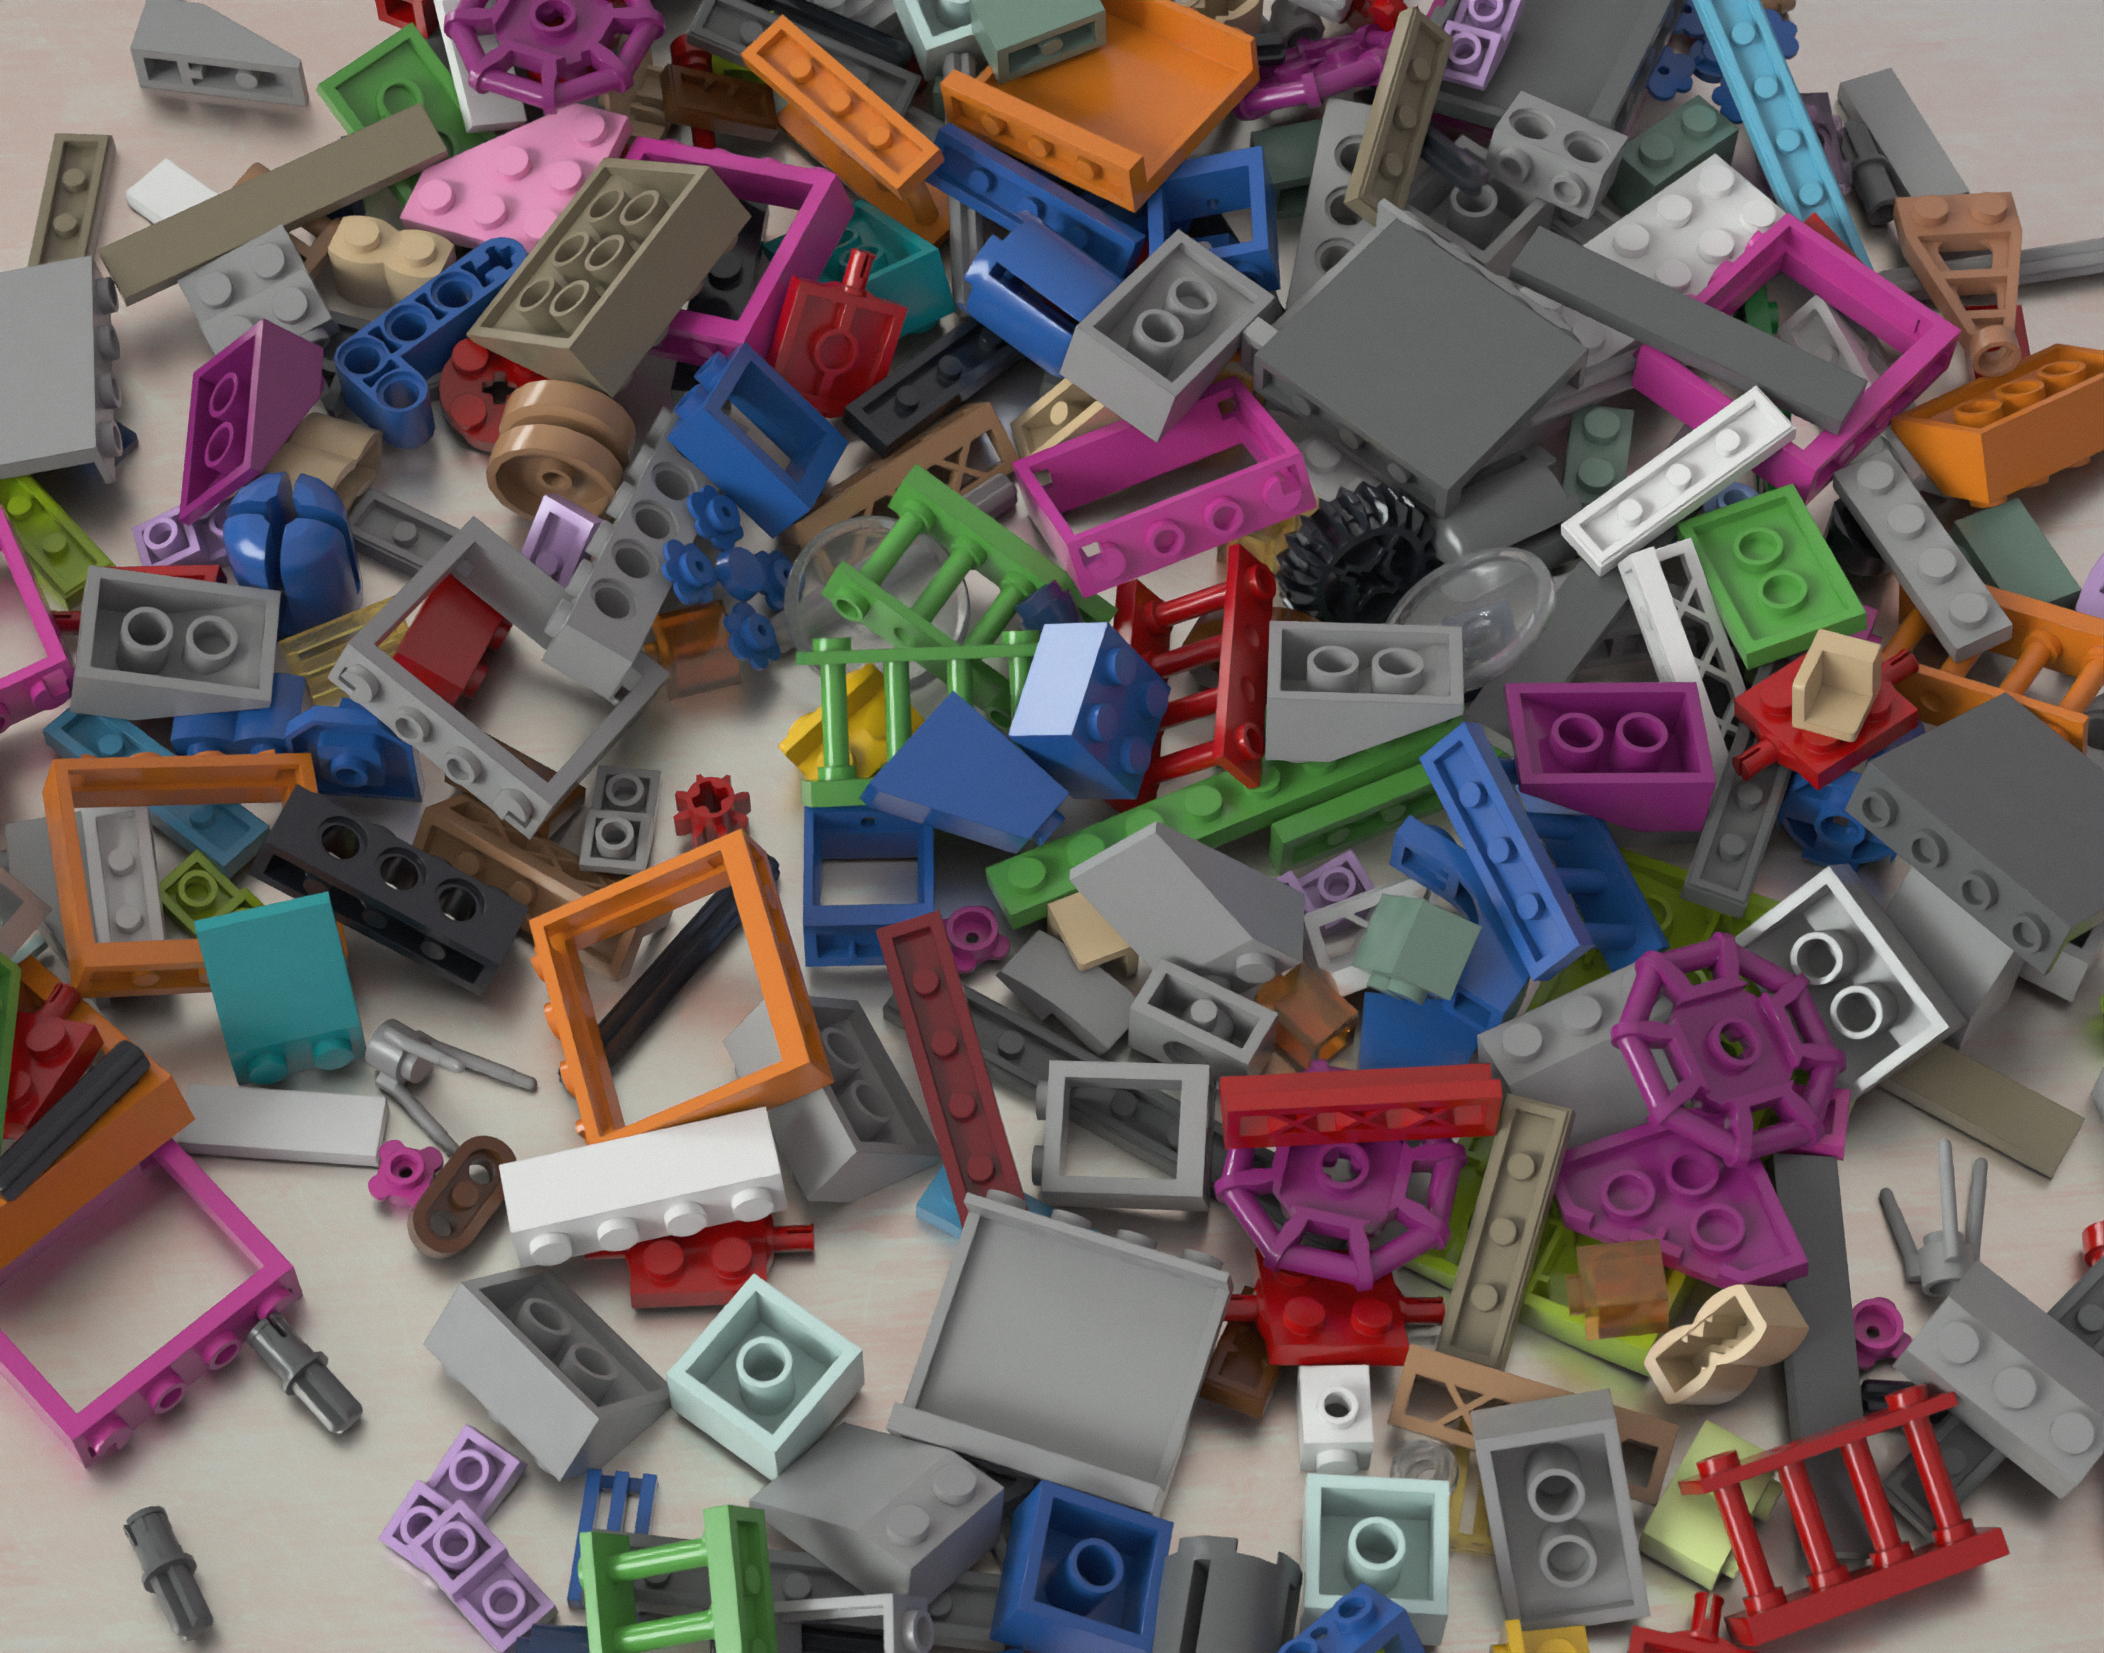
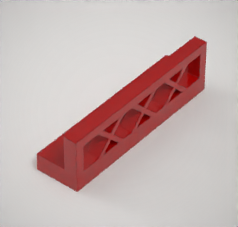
[1219,1063,1503,1150]

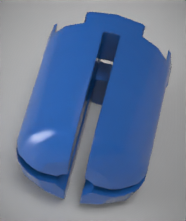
[957,210,1124,379]
[223,471,363,646]
[1777,718,1926,873]

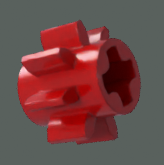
[673,774,751,849]

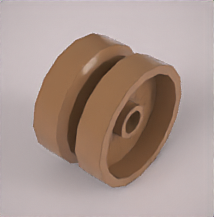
[486,379,637,521]

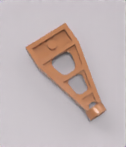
[1892,192,2023,377]

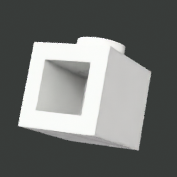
[1296,1365,1374,1475]

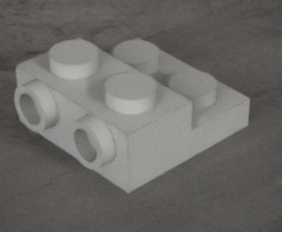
[177,224,341,355]

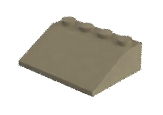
[466,157,752,398]

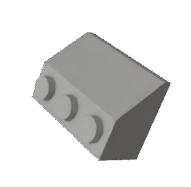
[1735,864,1968,1102]
[1477,962,1695,1150]
[722,996,942,1203]
[1892,1259,2104,1499]
[423,1265,671,1481]

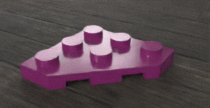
[1552,1107,1809,1289]

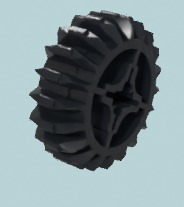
[1275,481,1437,624]

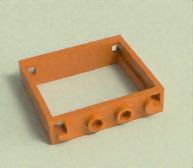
[42,749,348,999]
[529,829,835,1146]
[0,955,195,1271]

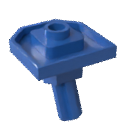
[284,697,425,802]

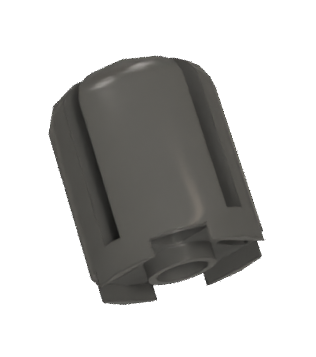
[1421,445,1583,607]
[1152,1535,1303,1653]

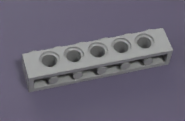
[1266,97,1374,443]
[541,391,749,699]

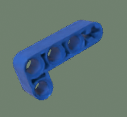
[334,237,527,449]

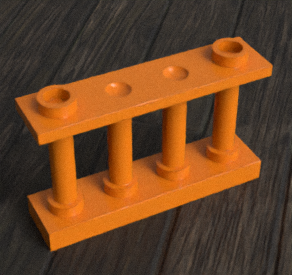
[740,14,950,248]
[1881,583,2104,756]

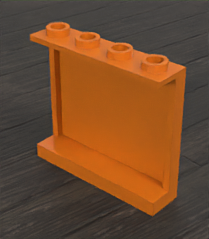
[940,0,1260,213]

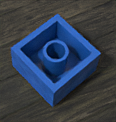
[1008,622,1171,799]
[989,1480,1174,1653]

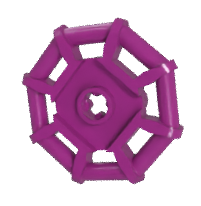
[443,0,665,115]
[1229,24,1395,121]
[1610,932,1847,1169]
[1214,1059,1468,1291]

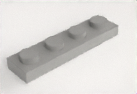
[1833,448,2013,664]

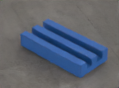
[567,1468,659,1615]

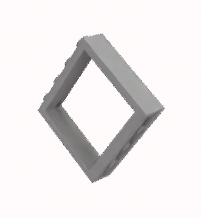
[327,516,671,840]

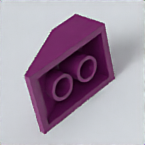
[179,318,325,526]
[1504,682,1716,832]

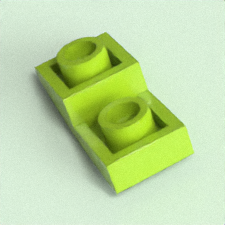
[160,849,264,939]

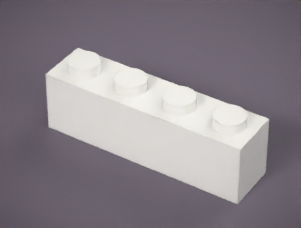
[499,1106,788,1268]

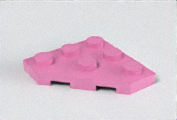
[400,103,633,256]

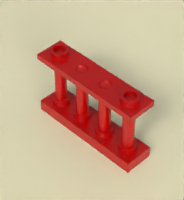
[1102,543,1276,813]
[1677,1383,2010,1646]

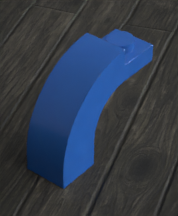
[1389,815,1531,1033]

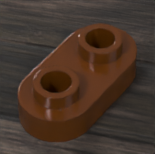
[407,1136,517,1259]

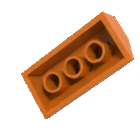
[1890,343,2104,508]

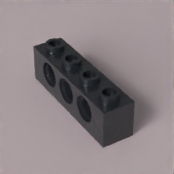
[248,784,529,997]

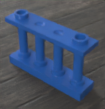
[924,123,1193,280]
[1419,721,1670,981]

